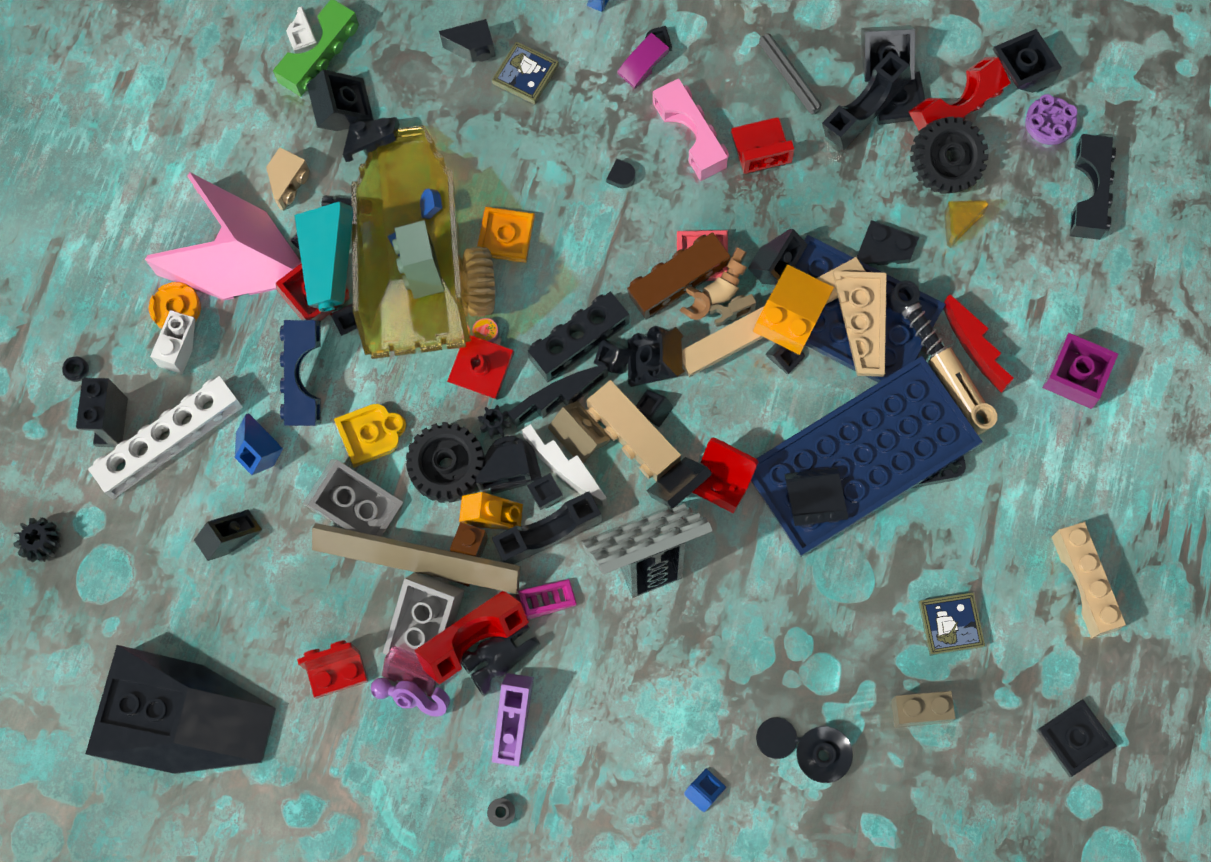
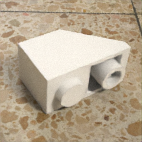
[150,310,195,374]

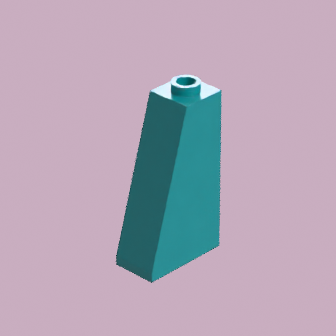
[294,202,353,312]

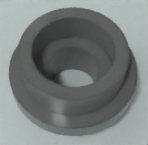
[487,798,515,827]

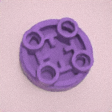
[1025,94,1077,145]

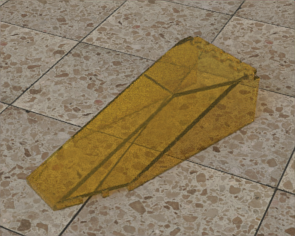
[351,125,471,359]

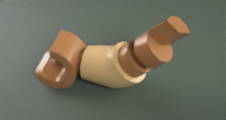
[679,247,747,320]

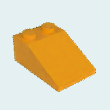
[753,264,834,355]

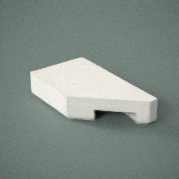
[286,6,317,53]

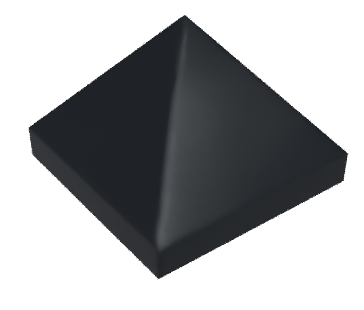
[330,303,364,336]

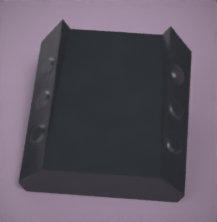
[627,326,685,387]
[784,467,848,528]

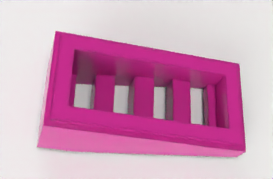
[515,579,577,620]

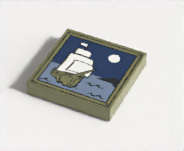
[492,42,559,105]
[918,593,985,656]

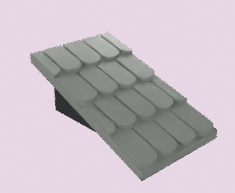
[581,503,713,598]

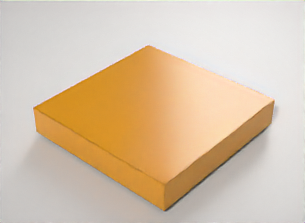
[477,207,535,263]

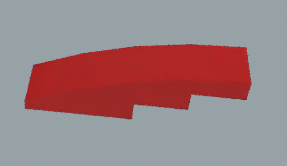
[943,294,1014,393]

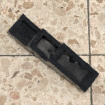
[508,364,608,428]

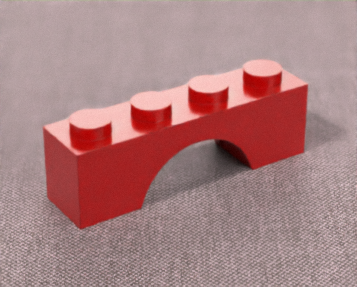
[909,57,1011,131]
[414,591,529,685]

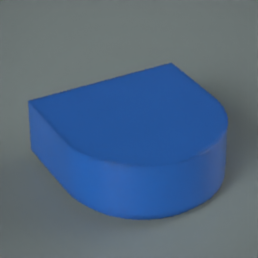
[420,189,442,219]

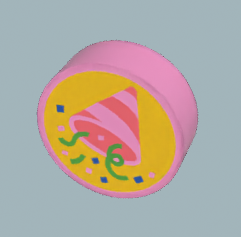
[472,318,499,343]

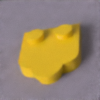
[334,404,406,468]

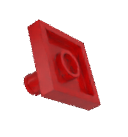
[447,333,515,400]

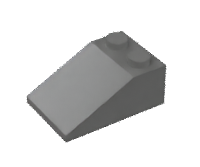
[303,459,403,537]
[383,572,465,669]

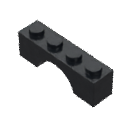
[822,51,912,151]
[1069,134,1116,240]
[492,491,602,565]

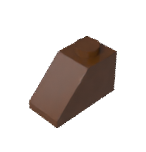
[447,522,488,587]

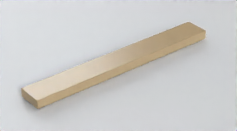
[682,257,866,377]

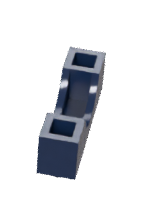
[280,320,321,426]

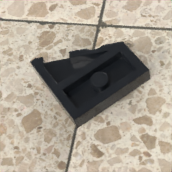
[342,117,400,162]
[857,220,919,266]

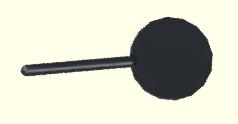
[756,717,850,759]

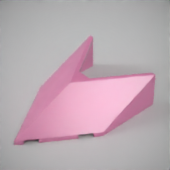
[145,172,301,300]

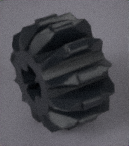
[13,517,62,563]

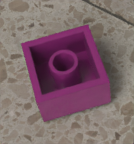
[1042,333,1118,409]

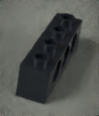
[528,291,630,382]

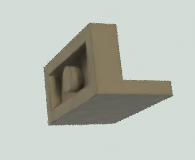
[548,401,611,463]

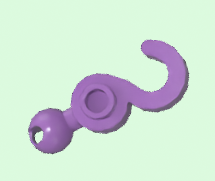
[370,678,450,717]

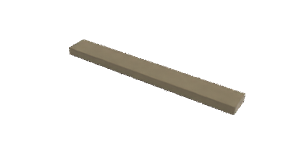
[312,523,521,594]

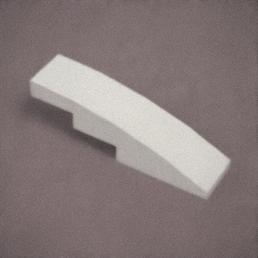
[522,424,607,507]

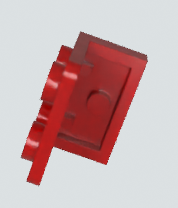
[692,437,758,514]

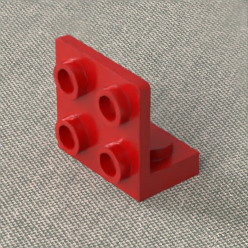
[731,117,794,174]
[297,640,368,699]

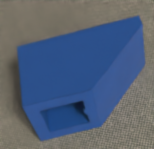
[235,413,283,475]

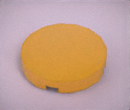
[149,282,201,329]

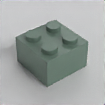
[392,220,444,299]

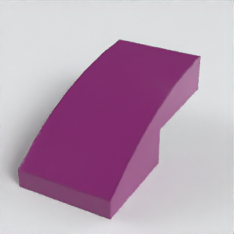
[617,33,669,89]

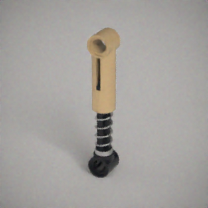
[887,280,997,435]

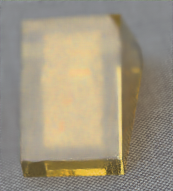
[944,201,989,248]

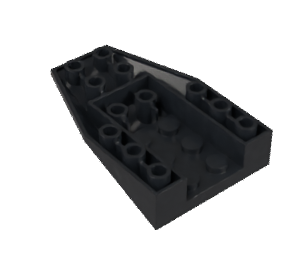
[85,645,276,774]

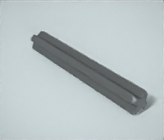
[759,33,822,114]

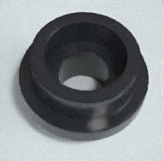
[62,356,89,382]

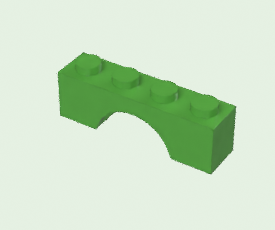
[273,0,359,97]

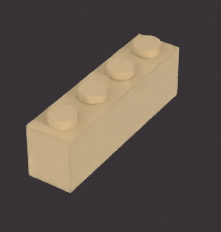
[587,380,681,482]

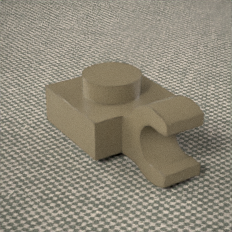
[709,294,756,326]

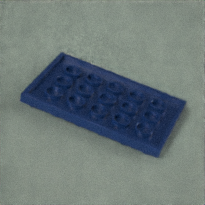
[794,235,945,383]

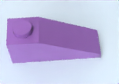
[492,673,534,767]

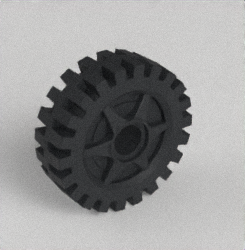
[910,117,989,194]
[406,422,485,503]

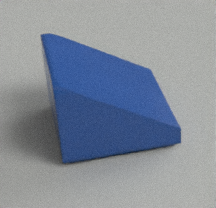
[684,768,727,812]

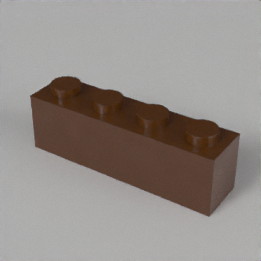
[627,232,730,320]

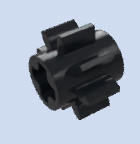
[478,405,511,439]

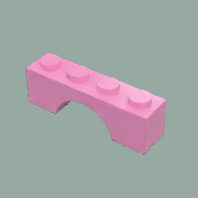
[653,78,729,181]

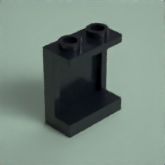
[76,378,128,447]

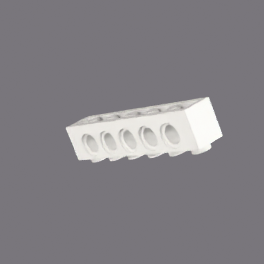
[88,376,243,499]

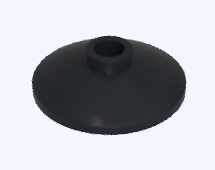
[796,726,853,783]

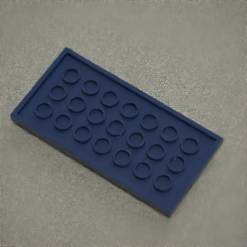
[751,356,983,557]

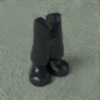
[461,624,540,696]

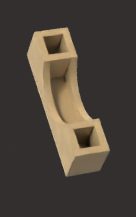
[1051,522,1126,639]

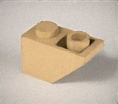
[266,147,310,211]

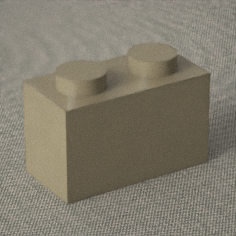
[891,691,956,728]

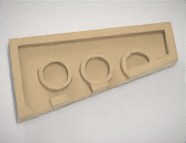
[833,271,886,377]

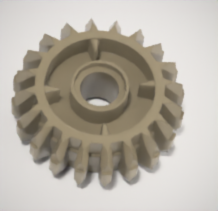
[462,247,495,317]

